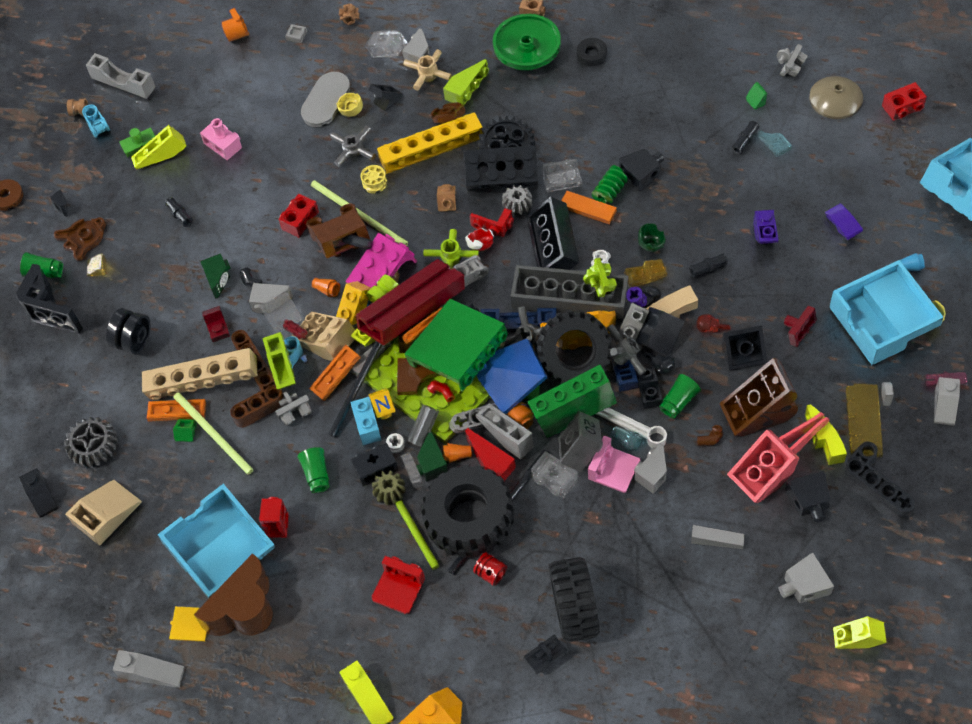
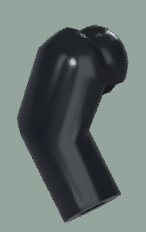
[239,267,262,287]

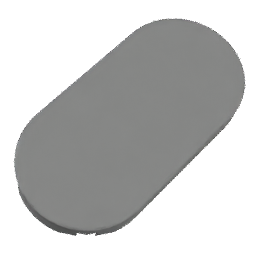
[301,72,350,127]

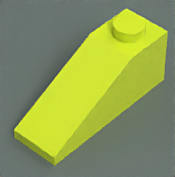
[131,125,187,169]
[339,660,394,724]

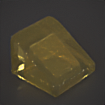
[87,253,106,276]

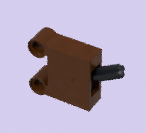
[306,203,372,258]

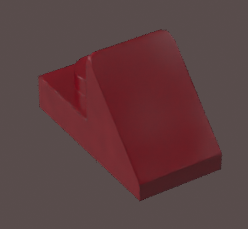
[202,306,230,342]

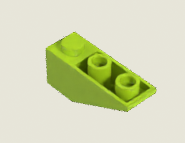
[443,59,489,105]

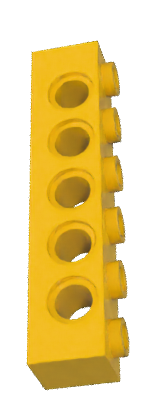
[377,112,483,174]

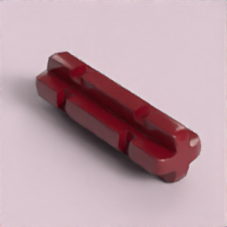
[282,319,308,340]

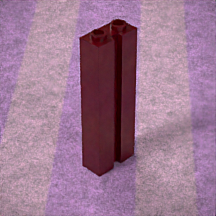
[356,259,465,345]

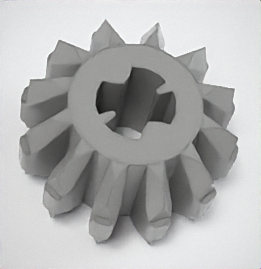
[502,185,532,216]

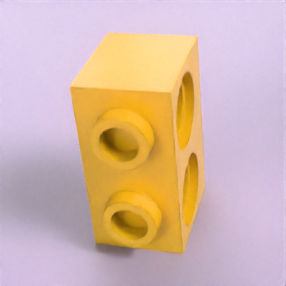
[336,281,371,325]

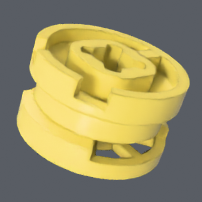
[361,165,387,194]

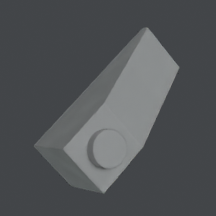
[476,403,534,459]
[113,650,185,688]

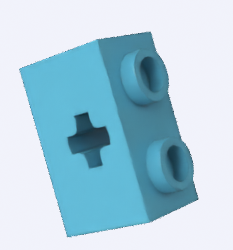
[351,397,381,446]

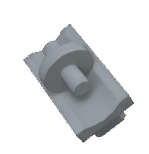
[777,44,807,77]
[618,303,649,341]
[275,392,311,426]

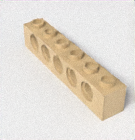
[142,348,258,400]

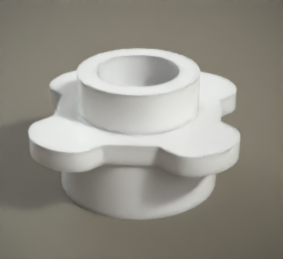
[591,250,611,266]

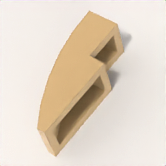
[646,285,698,319]

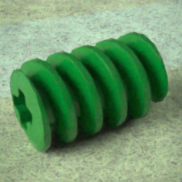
[592,165,628,204]

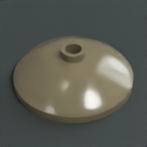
[809,76,863,119]

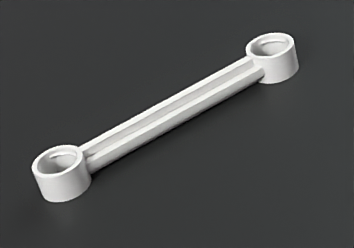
[596,407,667,448]

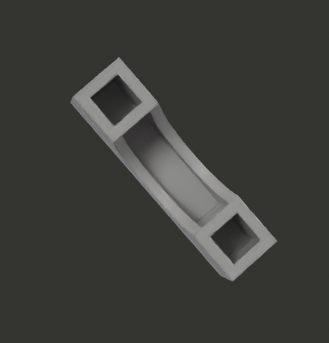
[86,53,156,99]

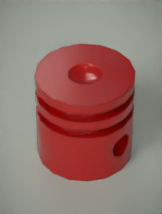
[473,552,508,586]

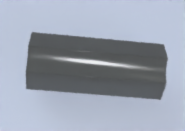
[408,404,439,447]

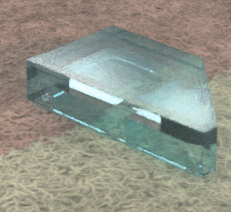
[757,130,792,157]

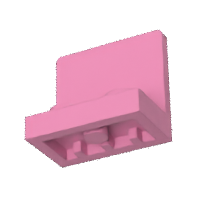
[588,436,640,493]

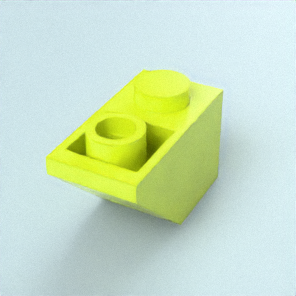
[833,616,886,649]

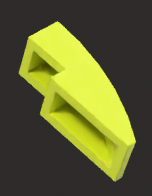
[805,404,847,465]

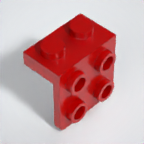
[372,556,425,614]

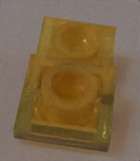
[624,259,668,287]

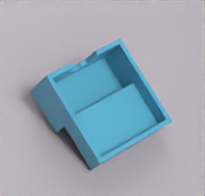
[920,138,972,221]
[830,260,944,365]
[158,484,275,598]

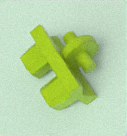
[583,258,617,297]

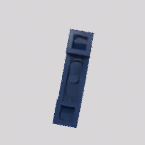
[481,308,556,332]

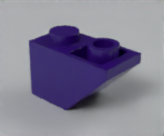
[753,210,779,244]

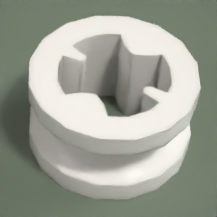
[386,433,405,453]

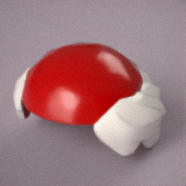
[466,228,494,251]

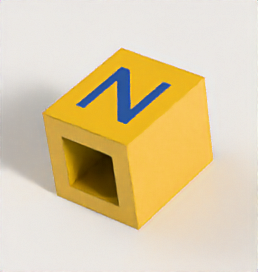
[368,388,396,420]

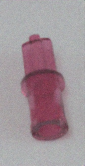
[925,371,967,386]

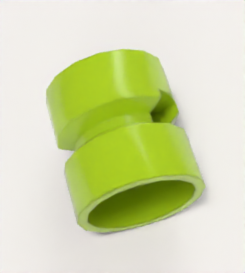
[366,274,399,303]

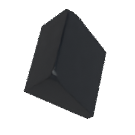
[50,190,68,217]

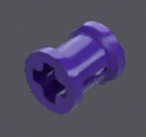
[626,287,647,308]

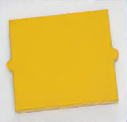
[169,606,207,642]

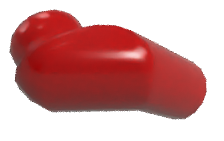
[427,380,455,402]

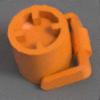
[222,8,249,42]

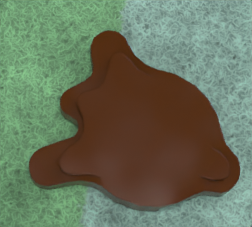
[54,217,106,261]

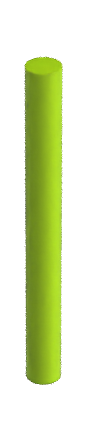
[395,500,440,570]

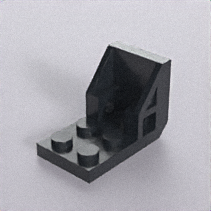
[16,264,83,334]

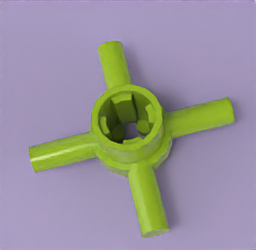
[423,229,479,269]

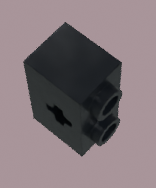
[351,443,399,486]

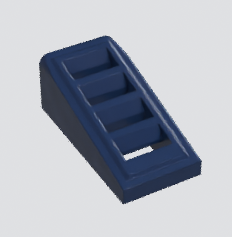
[610,357,638,392]

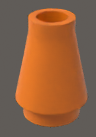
[312,278,340,297]
[442,443,472,463]

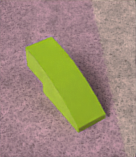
[262,332,296,390]

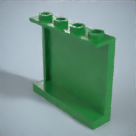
[404,299,508,391]
[527,365,617,438]

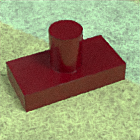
[784,306,817,347]

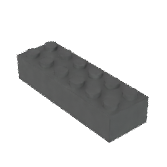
[510,265,628,320]

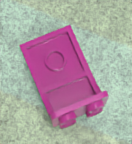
[345,233,417,287]

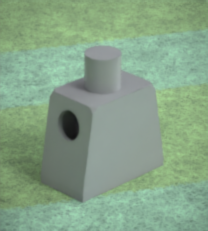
[778,553,834,603]

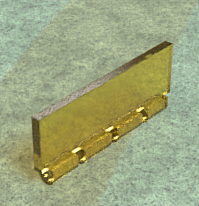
[846,383,883,457]

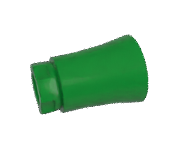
[20,252,63,278]
[659,374,701,419]
[297,447,330,493]

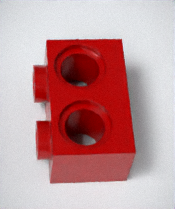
[882,82,927,121]
[278,193,319,238]
[259,497,289,538]

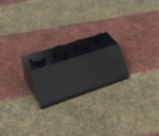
[527,197,580,270]

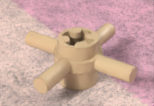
[403,49,452,91]

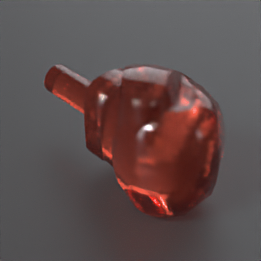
[696,314,730,333]

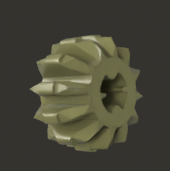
[372,470,406,505]

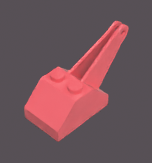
[727,412,829,503]

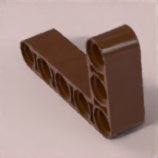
[230,330,284,428]

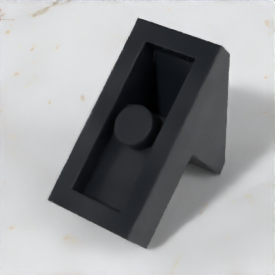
[369,84,403,111]

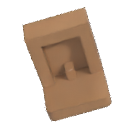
[437,184,456,211]

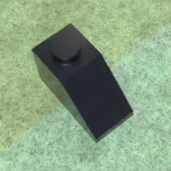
[19,468,58,518]

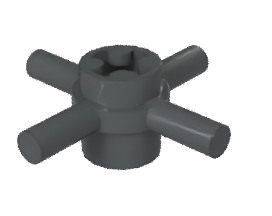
[504,306,542,353]
[607,324,646,375]

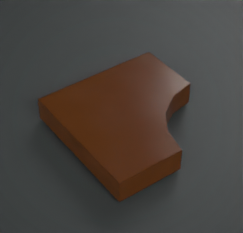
[397,358,437,395]

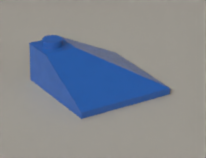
[477,339,548,414]

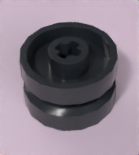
[106,308,151,355]

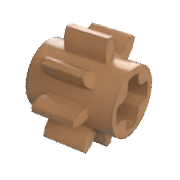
[339,4,359,25]

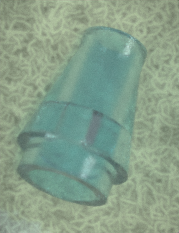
[611,426,642,451]

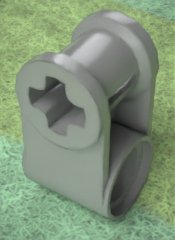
[453,255,489,287]

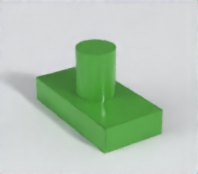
[119,127,155,157]

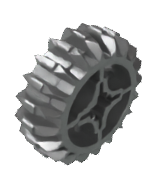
[64,416,118,468]

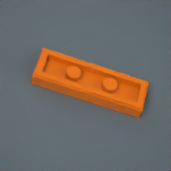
[561,191,617,225]
[309,345,361,401]
[147,399,206,421]

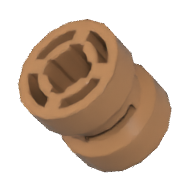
[67,99,88,116]

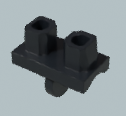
[524,634,567,675]

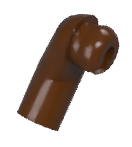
[697,425,724,446]

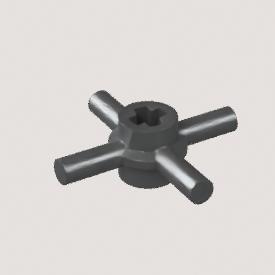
[330,126,376,167]

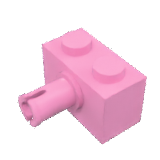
[200,118,242,161]

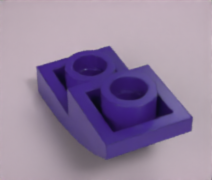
[825,203,863,240]

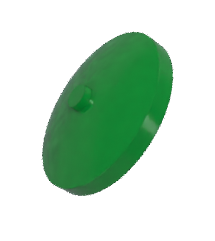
[493,14,561,70]

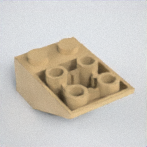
[292,311,355,361]
[65,480,142,546]

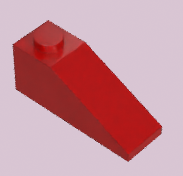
[465,428,516,481]

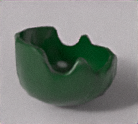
[638,223,666,252]

